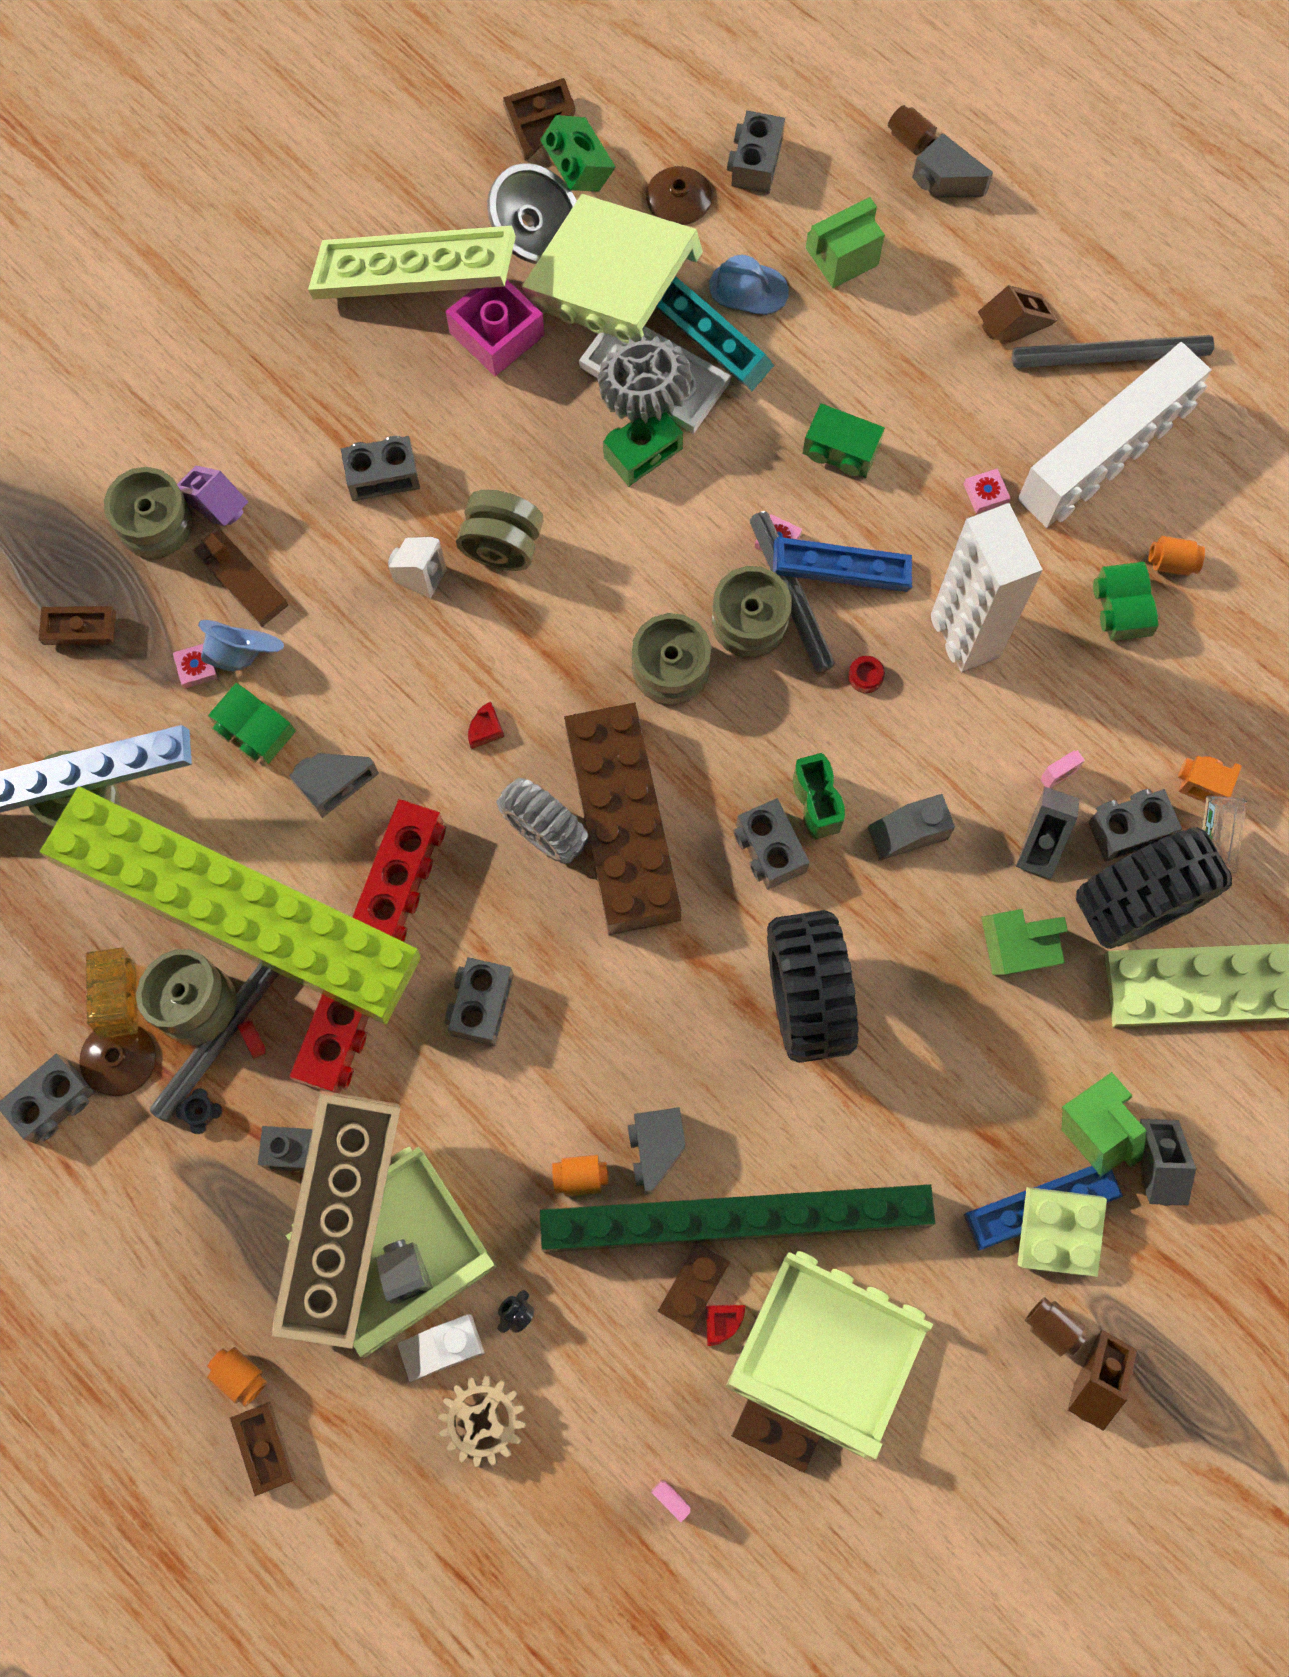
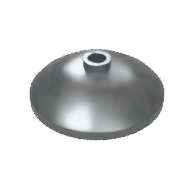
[487,164,577,264]

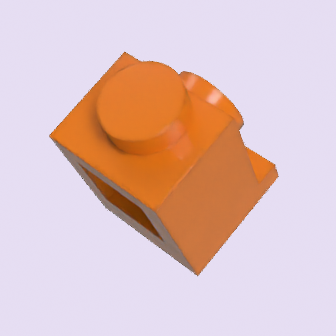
[1178,756,1242,809]

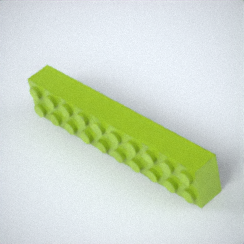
[40,786,421,1025]

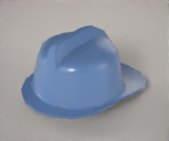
[709,255,789,315]
[198,620,284,671]

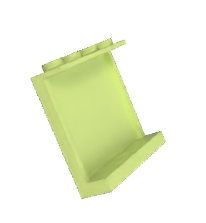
[522,194,703,343]
[286,1147,497,1357]
[725,1251,933,1461]

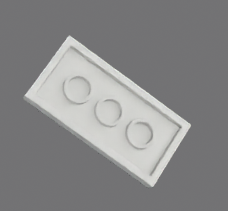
[579,326,731,434]

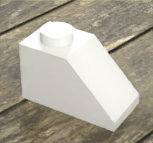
[388,537,447,599]
[397,1314,485,1382]

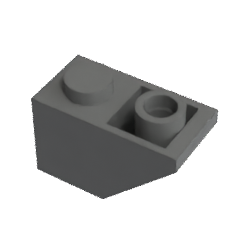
[628,1107,685,1195]

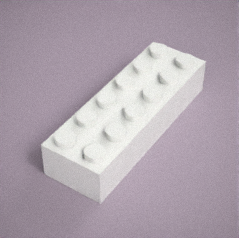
[1018,342,1211,528]
[931,503,1043,672]

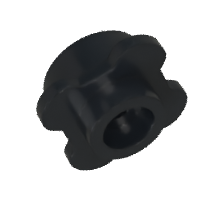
[176,1088,222,1135]
[497,1290,534,1333]

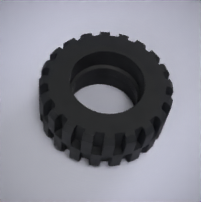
[1076,827,1232,949]
[767,910,859,1063]

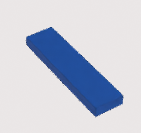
[773,537,912,592]
[964,1166,1123,1251]

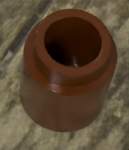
[888,105,937,155]
[1025,1297,1086,1357]

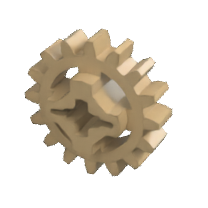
[438,1376,526,1467]

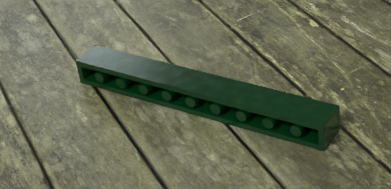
[540,1184,935,1253]

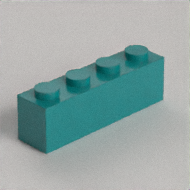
[656,276,775,392]

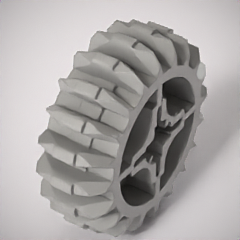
[598,335,692,423]
[497,778,589,864]

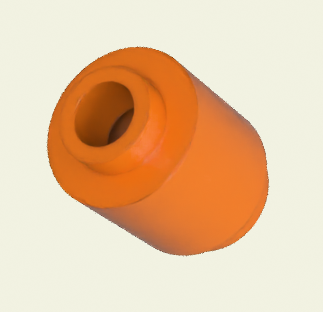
[1148,536,1205,576]
[552,1154,609,1197]
[207,1347,267,1407]

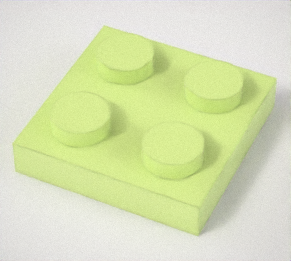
[1017,1187,1107,1277]

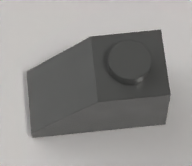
[912,133,993,198]
[289,753,379,818]
[1016,786,1080,879]
[868,794,955,861]
[1140,1119,1196,1206]
[376,1239,433,1304]

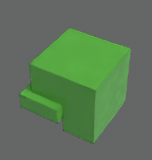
[806,197,885,288]
[981,909,1068,975]
[1061,1072,1147,1176]

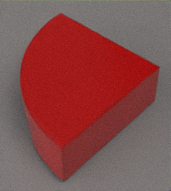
[468,702,505,749]
[706,1305,745,1346]

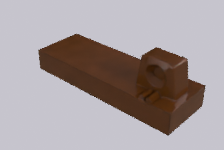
[193,529,289,628]

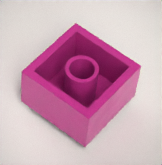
[446,279,545,377]

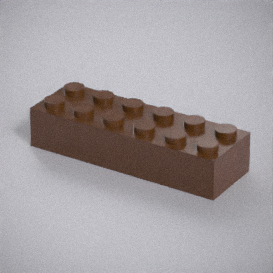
[564,702,682,935]

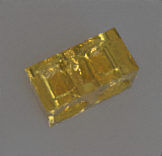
[86,947,138,1039]

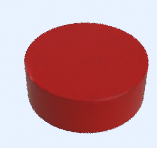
[848,656,885,693]
[237,1020,266,1060]

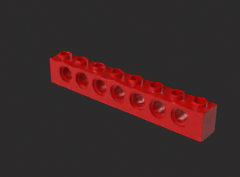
[290,799,446,1094]

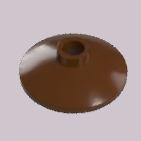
[646,166,712,225]
[80,1021,156,1096]

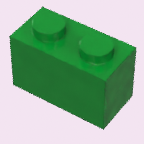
[802,403,885,478]

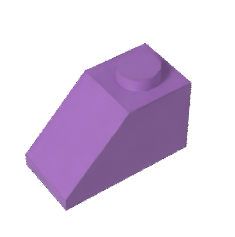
[177,465,248,526]

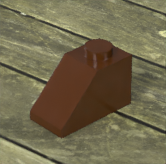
[978,285,1057,343]
[1068,1330,1137,1431]

